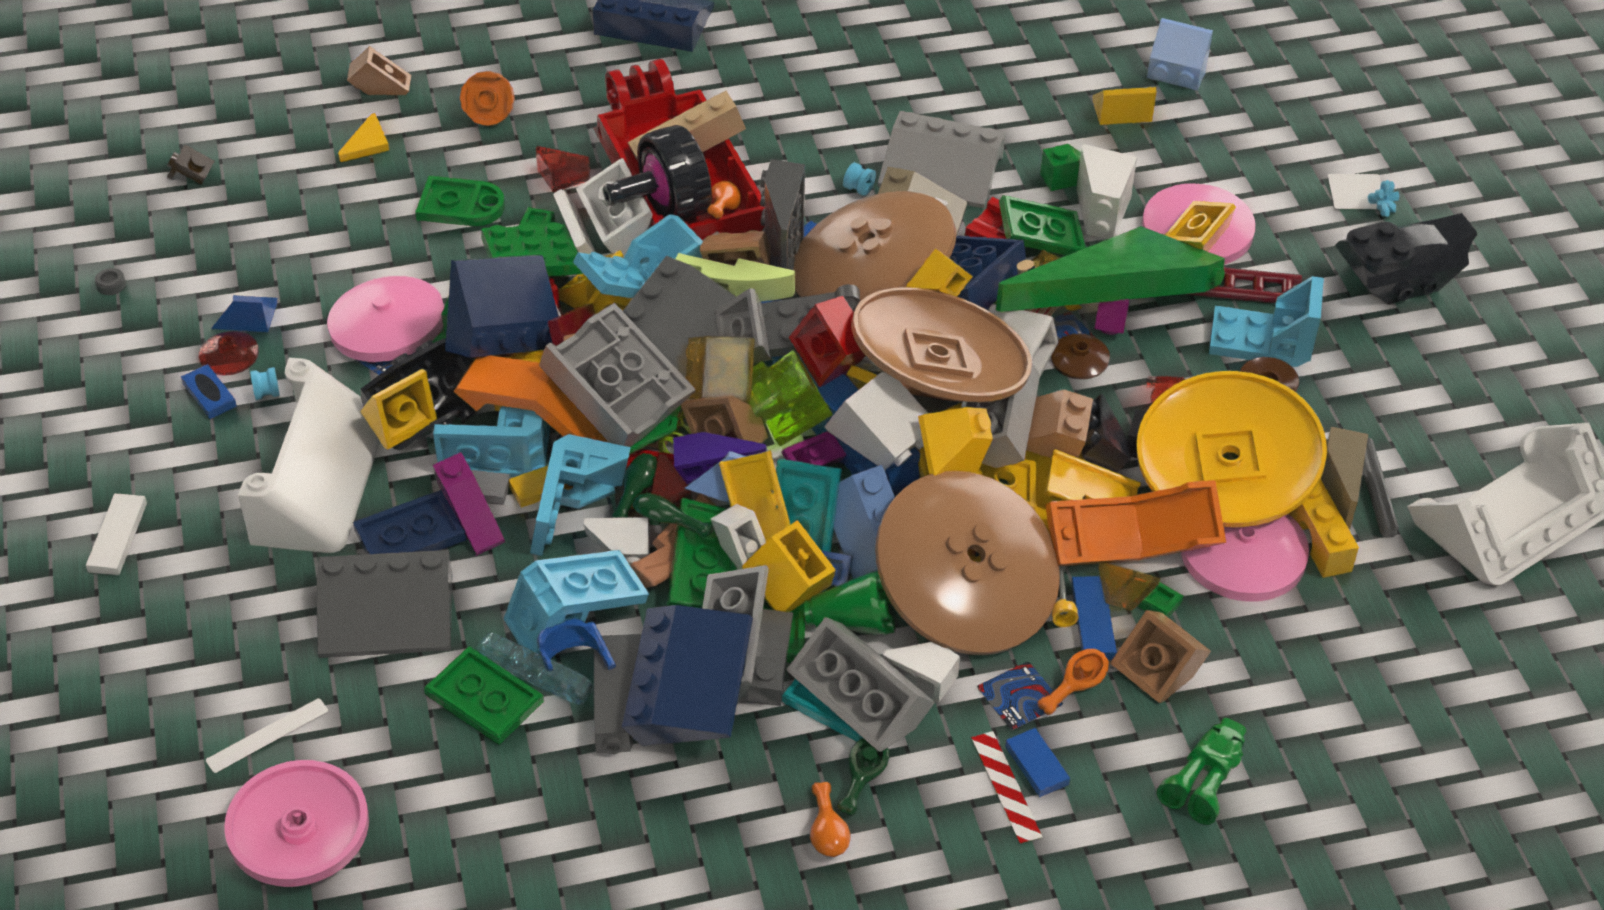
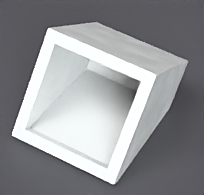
[1076,144,1137,239]
[989,304,1058,376]
[825,371,928,470]

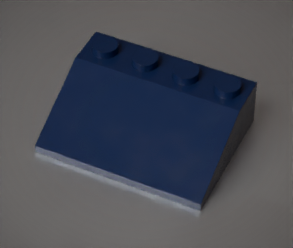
[593,0,714,52]
[950,235,1026,309]
[445,255,559,358]
[622,605,753,746]

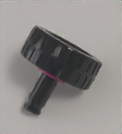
[602,125,712,222]

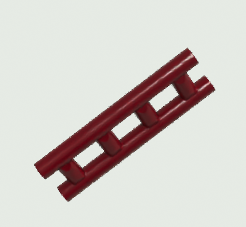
[1186,267,1302,303]

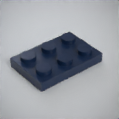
[353,490,466,554]

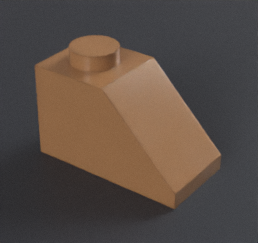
[347,46,411,95]

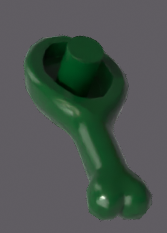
[611,453,658,518]
[632,493,713,538]
[837,738,889,816]

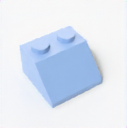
[1147,18,1213,90]

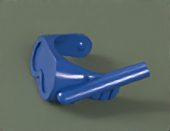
[537,618,616,672]

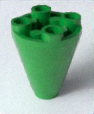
[804,571,896,636]

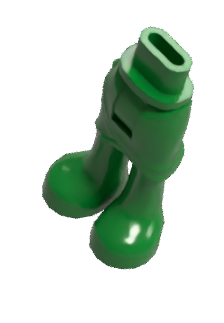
[1156,718,1247,825]

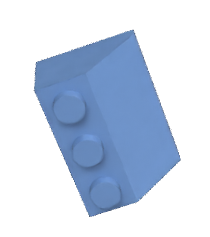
[834,465,895,579]

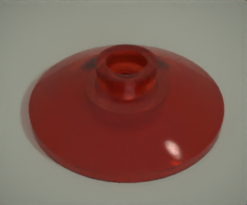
[199,331,259,376]

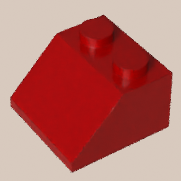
[789,296,866,387]

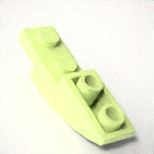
[676,253,795,301]

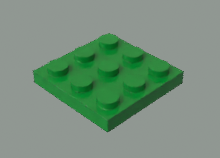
[481,222,583,276]

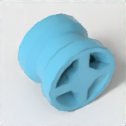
[843,162,876,196]
[250,367,280,400]

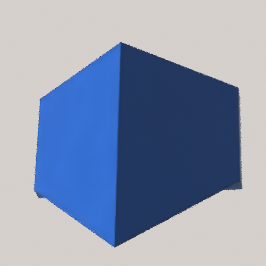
[211,295,278,332]

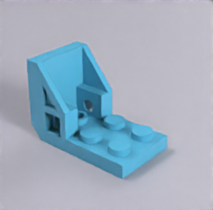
[573,214,703,298]
[1209,276,1324,367]
[433,406,551,477]
[530,434,630,556]
[504,550,649,664]

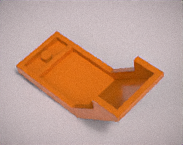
[454,355,609,443]
[1045,480,1226,566]

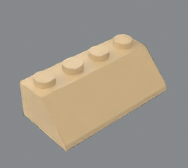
[628,91,746,162]

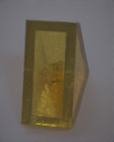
[1098,561,1160,611]

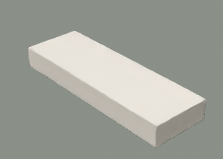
[553,189,595,254]
[86,493,147,575]

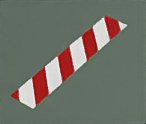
[971,731,1042,843]

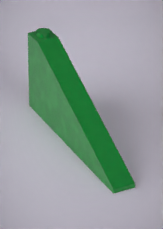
[996,226,1225,312]

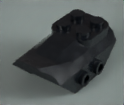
[1335,213,1477,304]
[360,338,478,450]

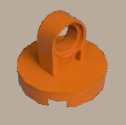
[460,71,515,126]

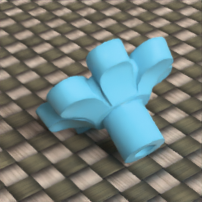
[1368,180,1399,217]

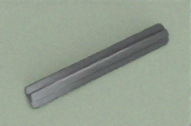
[1363,438,1399,537]

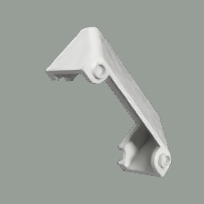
[238,358,380,553]
[1407,423,1604,585]

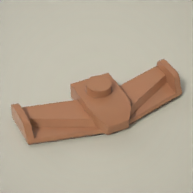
[630,493,717,588]

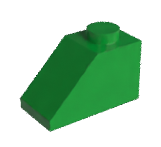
[1040,144,1081,191]

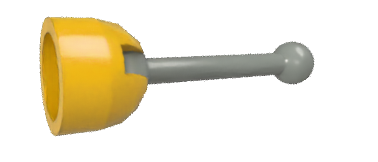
[1052,566,1079,627]

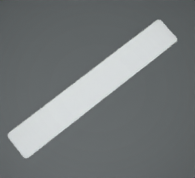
[206,698,328,773]

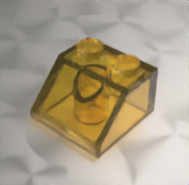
[685,336,755,401]

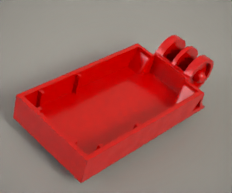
[593,59,765,240]

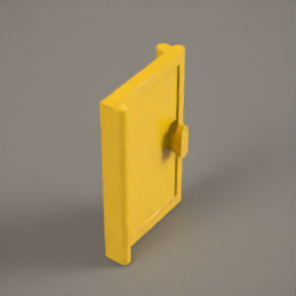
[1043,449,1141,501]
[719,450,791,541]

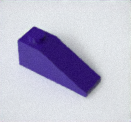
[673,432,768,485]

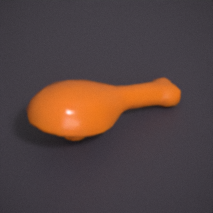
[707,181,741,219]
[1038,649,1109,715]
[810,782,851,857]

